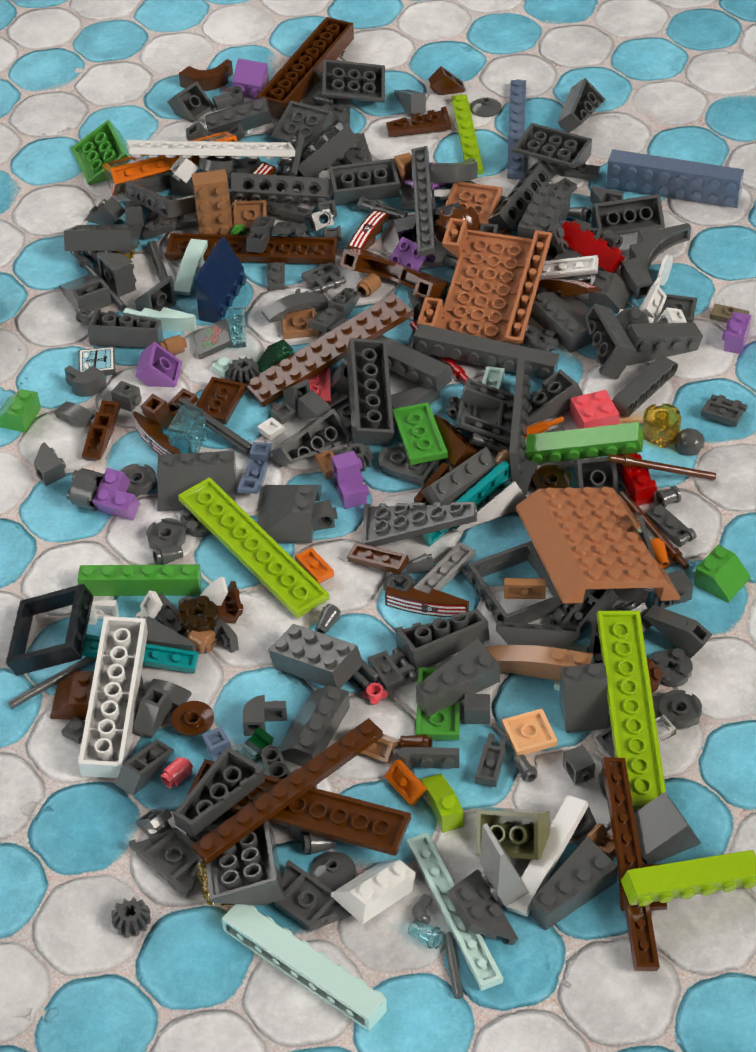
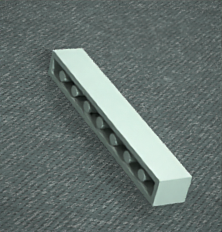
[222,904,387,1031]

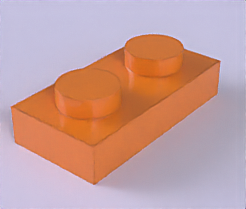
[295,547,334,584]
[384,760,427,806]

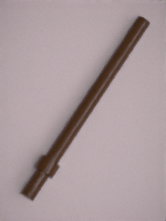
[607,454,716,480]
[619,490,689,570]

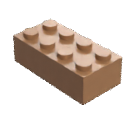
[191,169,233,235]

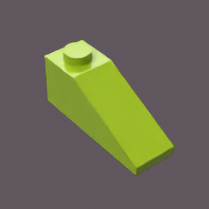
[420,773,463,833]

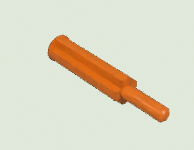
[523,416,564,438]

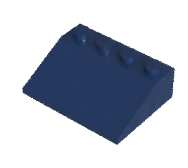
[194,237,247,323]

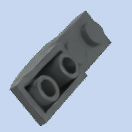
[310,288,361,333]

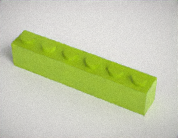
[621,850,756,907]

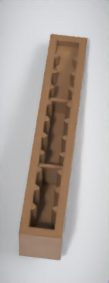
[485,645,595,681]

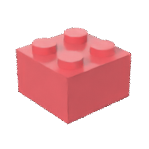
[570,390,619,429]

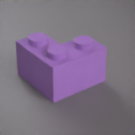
[332,451,369,509]
[92,468,141,520]

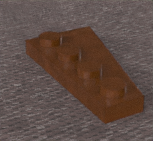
[386,106,452,137]

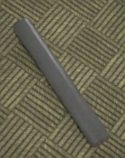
[443,932,464,999]

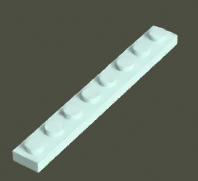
[407,832,503,991]

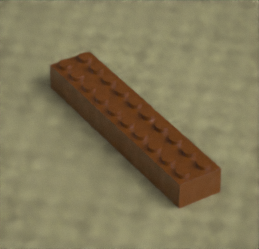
[256,17,354,118]

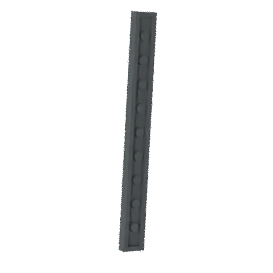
[411,146,436,257]

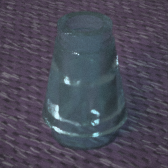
[408,921,444,949]

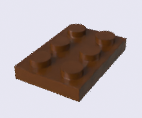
[192,377,246,425]

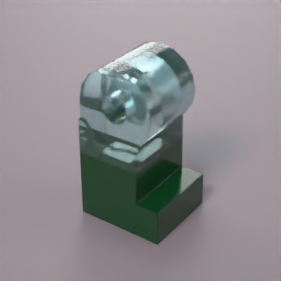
[235,727,274,763]

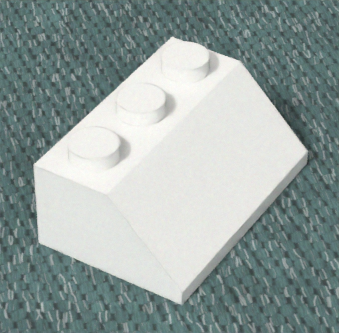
[331,859,416,924]

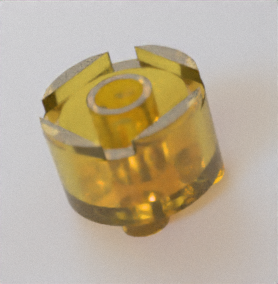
[642,403,681,448]

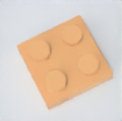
[502,709,558,757]

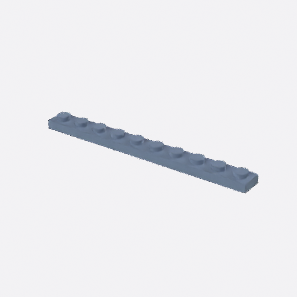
[507,79,526,179]

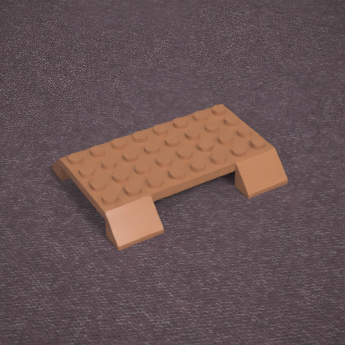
[417,218,552,345]
[516,487,680,604]

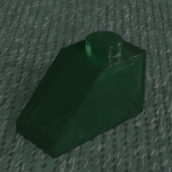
[257,339,293,374]

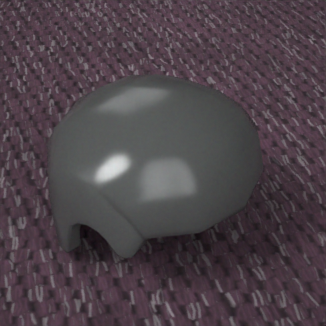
[674,428,705,456]

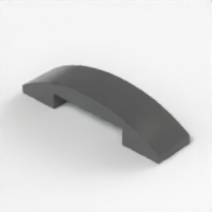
[262,292,329,323]

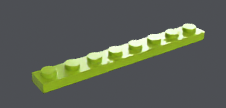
[451,94,483,174]

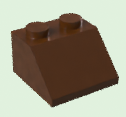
[50,671,94,720]

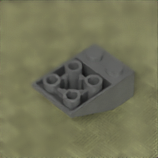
[59,274,112,314]

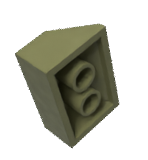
[476,807,550,860]

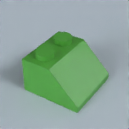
[0,389,41,433]
[694,545,751,603]

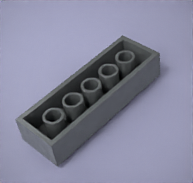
[346,338,394,445]

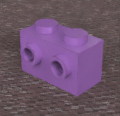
[722,312,751,354]

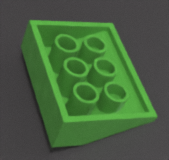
[71,119,132,185]

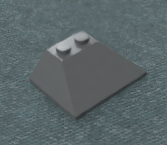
[454,378,514,445]
[257,485,322,543]

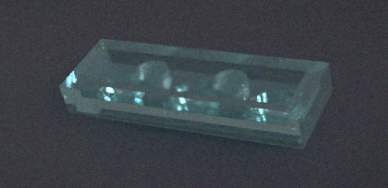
[228,307,246,348]

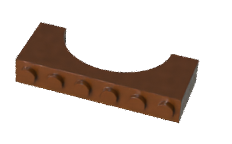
[339,249,451,300]

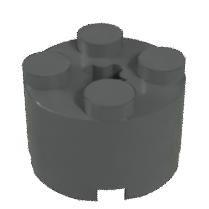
[66,468,104,511]

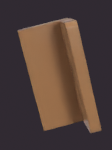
[394,153,412,187]
[504,578,546,599]
[361,734,399,763]

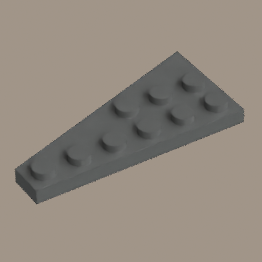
[362,502,477,547]

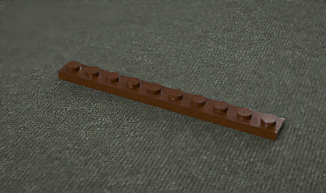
[192,718,383,865]
[601,757,660,971]

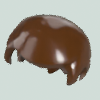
[434,206,480,243]

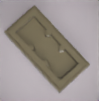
[710,303,750,323]

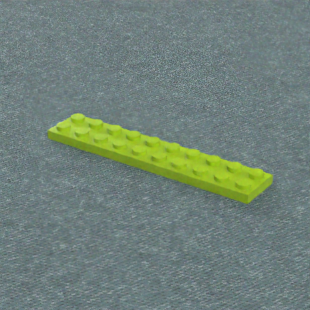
[178,477,329,619]
[597,611,666,810]

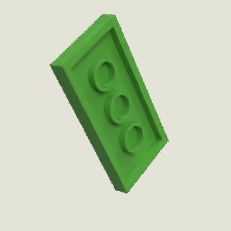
[392,402,448,465]
[416,668,460,740]

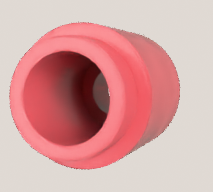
[160,757,193,789]

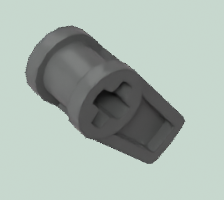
[349,659,379,691]

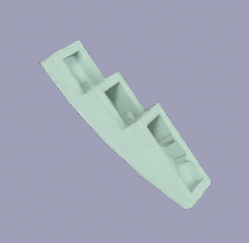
[174,239,208,295]
[123,307,197,332]

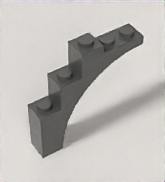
[620,223,691,299]

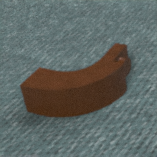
[179,59,233,91]
[140,388,198,428]

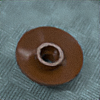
[171,701,214,736]

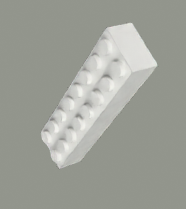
[78,616,148,778]

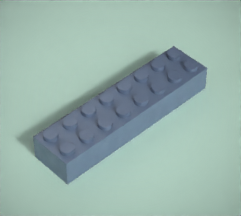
[606,149,744,208]

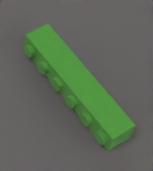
[525,422,644,464]
[77,564,202,596]

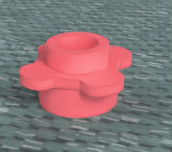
[362,683,388,705]

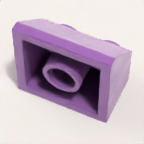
[233,58,269,99]
[135,341,182,387]

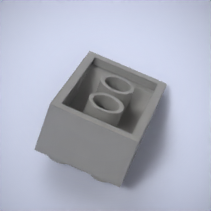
[480,823,529,907]

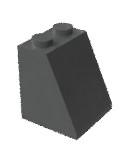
[559,663,609,733]
[634,792,701,864]

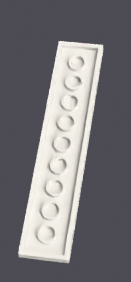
[126,140,295,159]

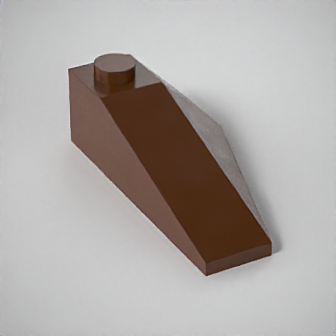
[434,414,482,468]

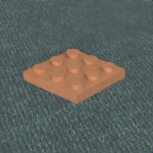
[445,182,503,226]

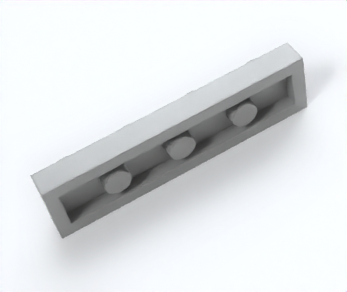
[413,542,476,594]

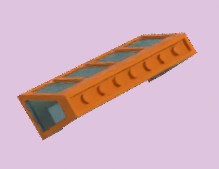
[102,131,238,196]

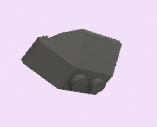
[496,621,580,649]

